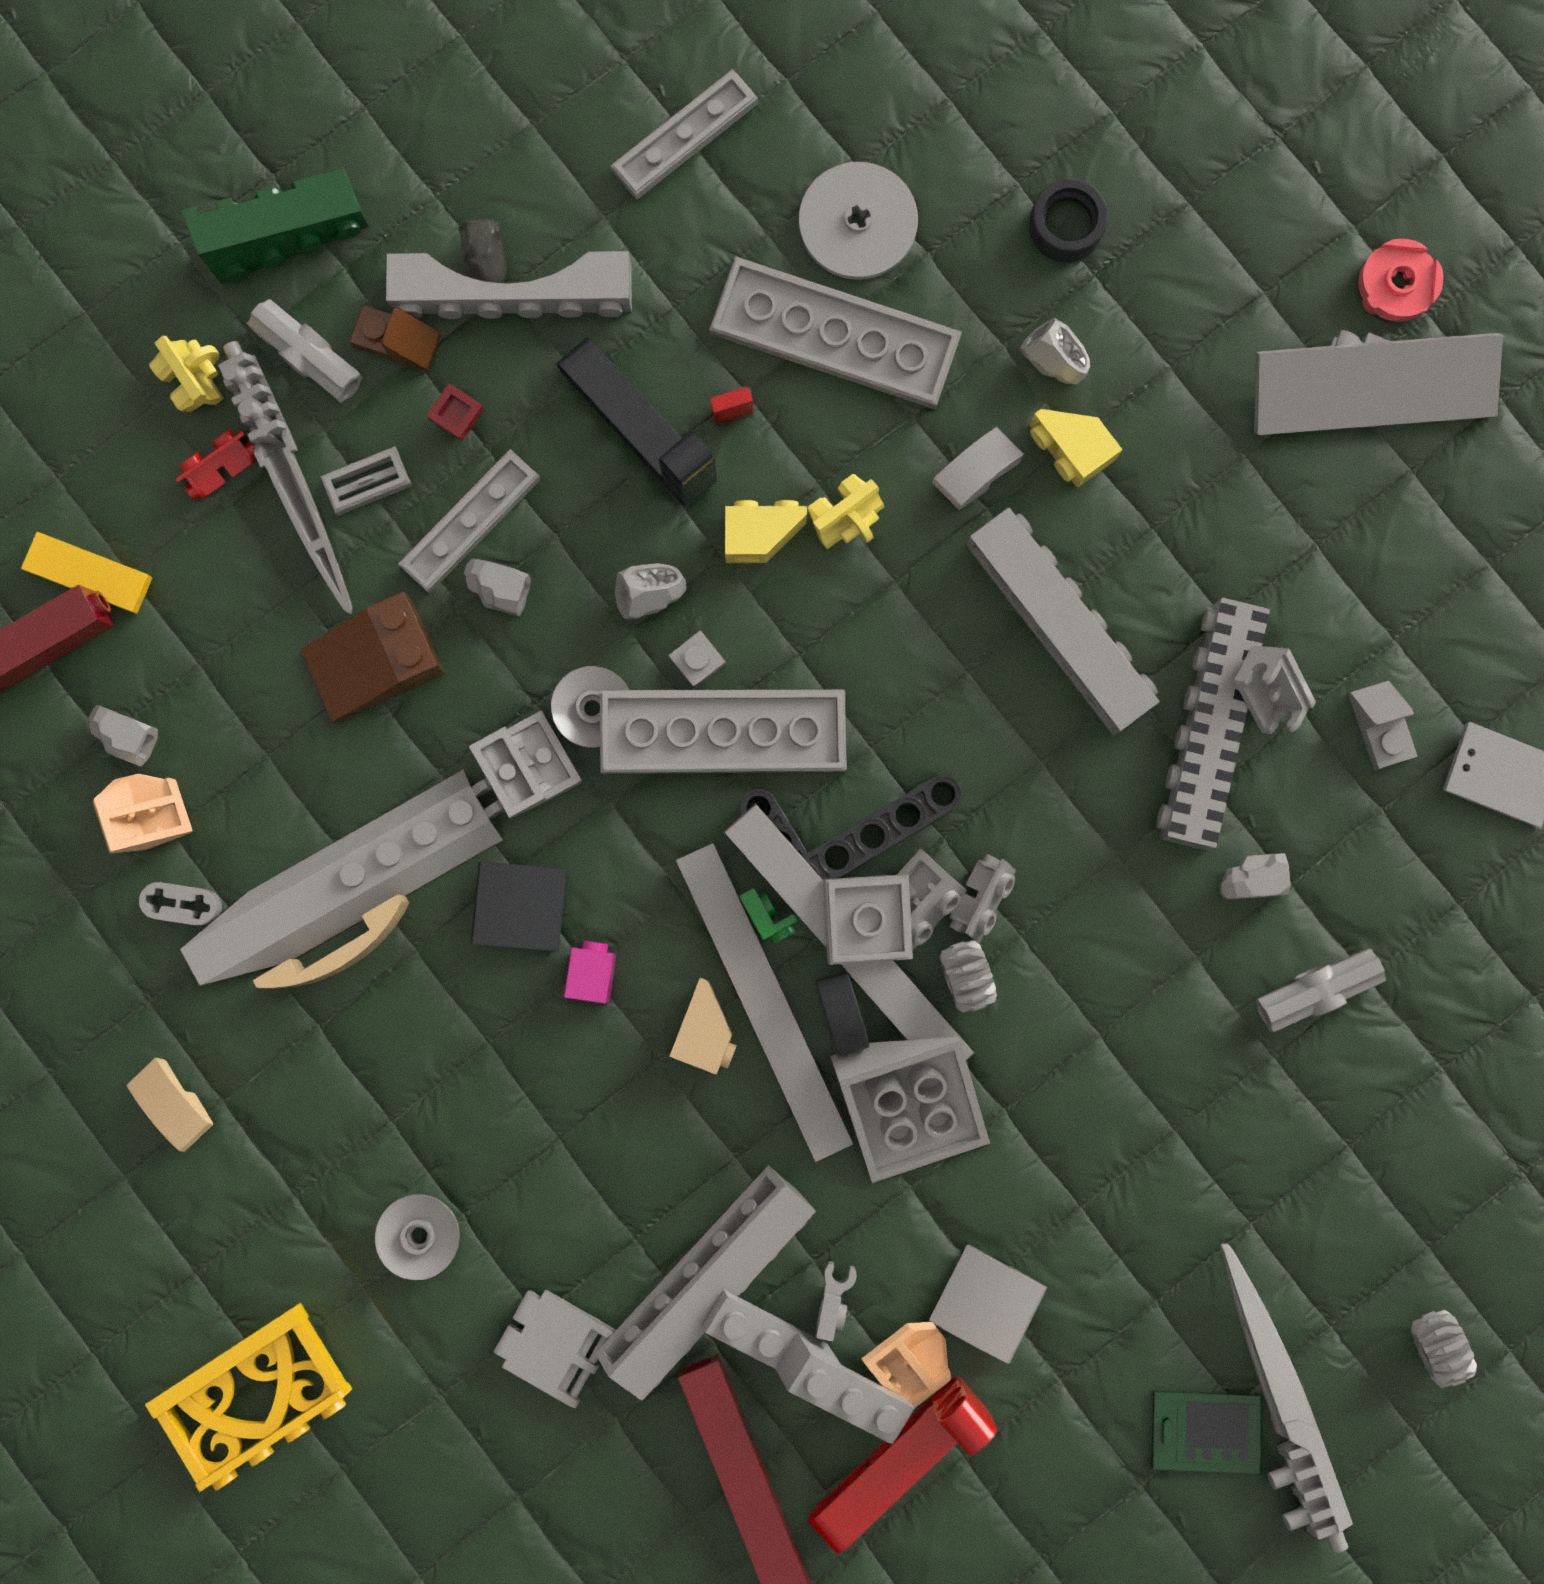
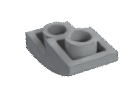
[932,427,1024,510]

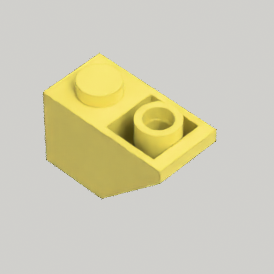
[1029,409,1123,488]
[725,500,807,563]

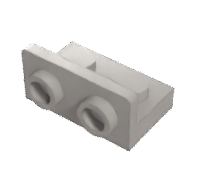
[897,848,967,950]

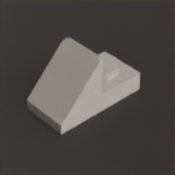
[1348,681,1418,770]

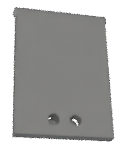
[1442,722,1544,829]

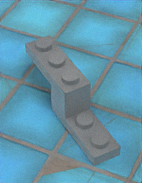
[702,1290,914,1444]

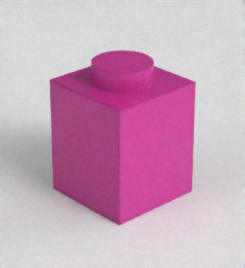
[564,941,617,1003]

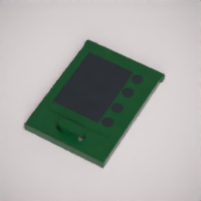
[1152,1390,1263,1475]

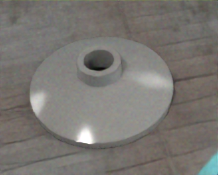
[551,666,629,748]
[375,1194,460,1280]

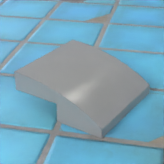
[469,710,582,819]
[929,1245,1048,1364]

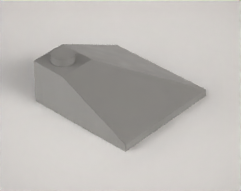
[830,1037,990,1183]

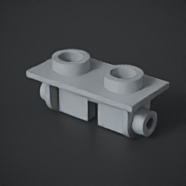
[949,854,1016,943]

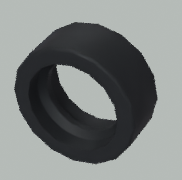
[1029,179,1108,262]
[815,971,869,1056]

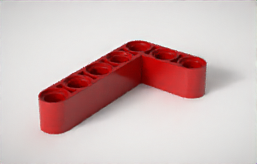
[807,1376,997,1554]

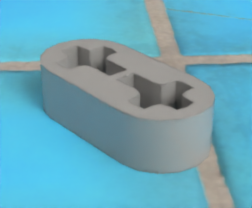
[139,882,222,926]

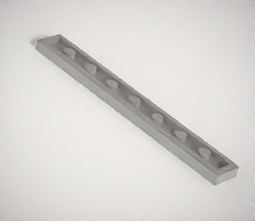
[724,804,974,1060]
[676,843,853,1162]

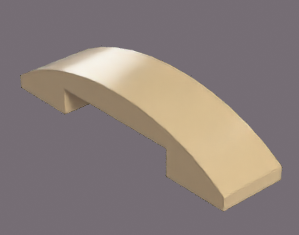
[253,894,409,988]

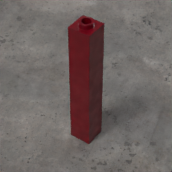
[0,584,114,692]
[678,1353,812,1584]

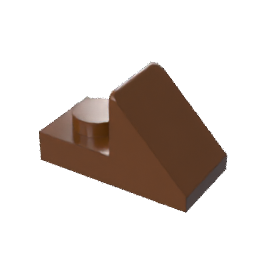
[350,305,441,371]

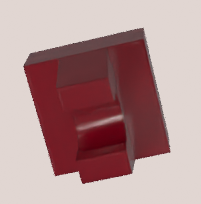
[426,383,485,442]

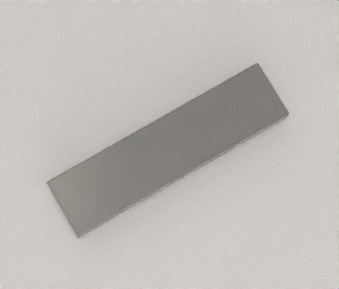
[611,69,758,201]
[398,449,541,594]

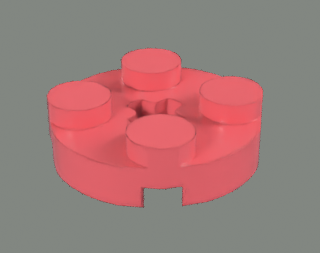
[1358,239,1443,322]

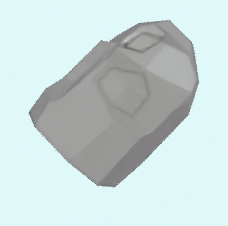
[1019,318,1090,385]
[464,559,531,617]
[615,563,686,619]
[88,705,158,767]
[1219,853,1291,899]

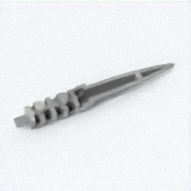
[218,341,353,614]
[1221,1244,1353,1553]

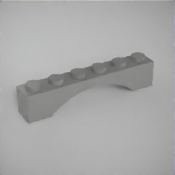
[386,251,632,319]

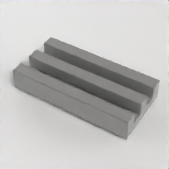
[320,446,412,516]

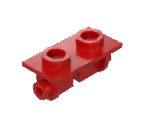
[175,429,256,501]

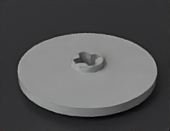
[799,162,918,280]

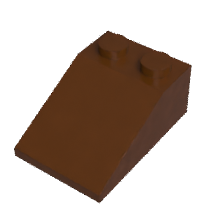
[301,592,445,723]

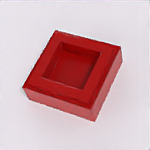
[710,387,754,424]

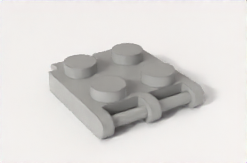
[494,1290,616,1408]

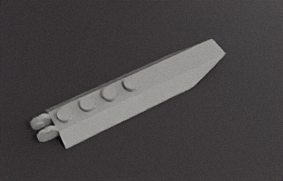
[180,770,505,985]

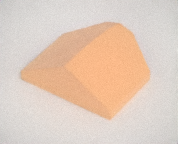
[93,774,192,854]
[862,1322,951,1409]

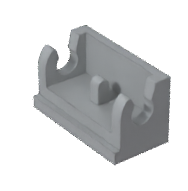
[1234,646,1316,734]

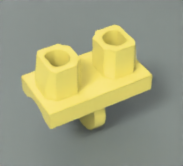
[149,335,224,412]
[808,474,884,549]

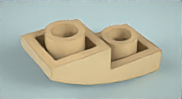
[126,1058,214,1152]

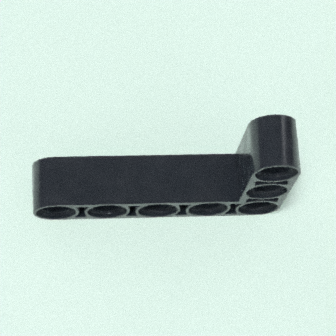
[556,337,717,508]
[740,775,962,880]

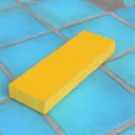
[21,532,153,614]

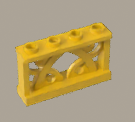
[145,1303,352,1492]

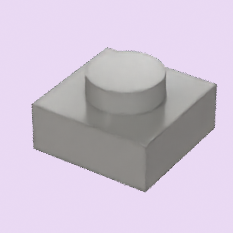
[669,630,726,689]

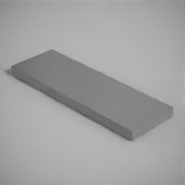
[709,256,962,409]
[1254,333,1503,435]
[600,690,847,774]

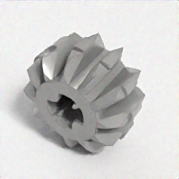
[940,940,997,1013]
[1411,1310,1477,1388]

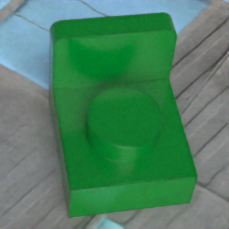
[739,888,800,944]

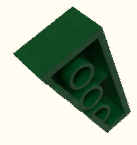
[181,168,369,284]

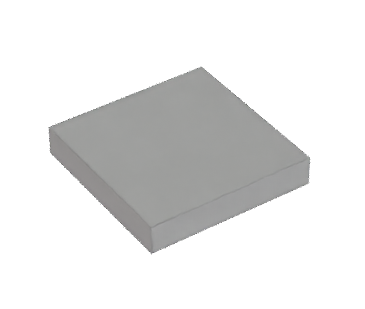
[823,874,913,965]

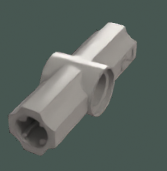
[247,299,363,403]
[1255,949,1386,1032]

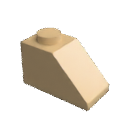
[669,978,737,1075]

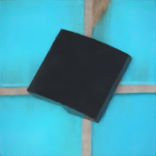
[471,862,567,951]

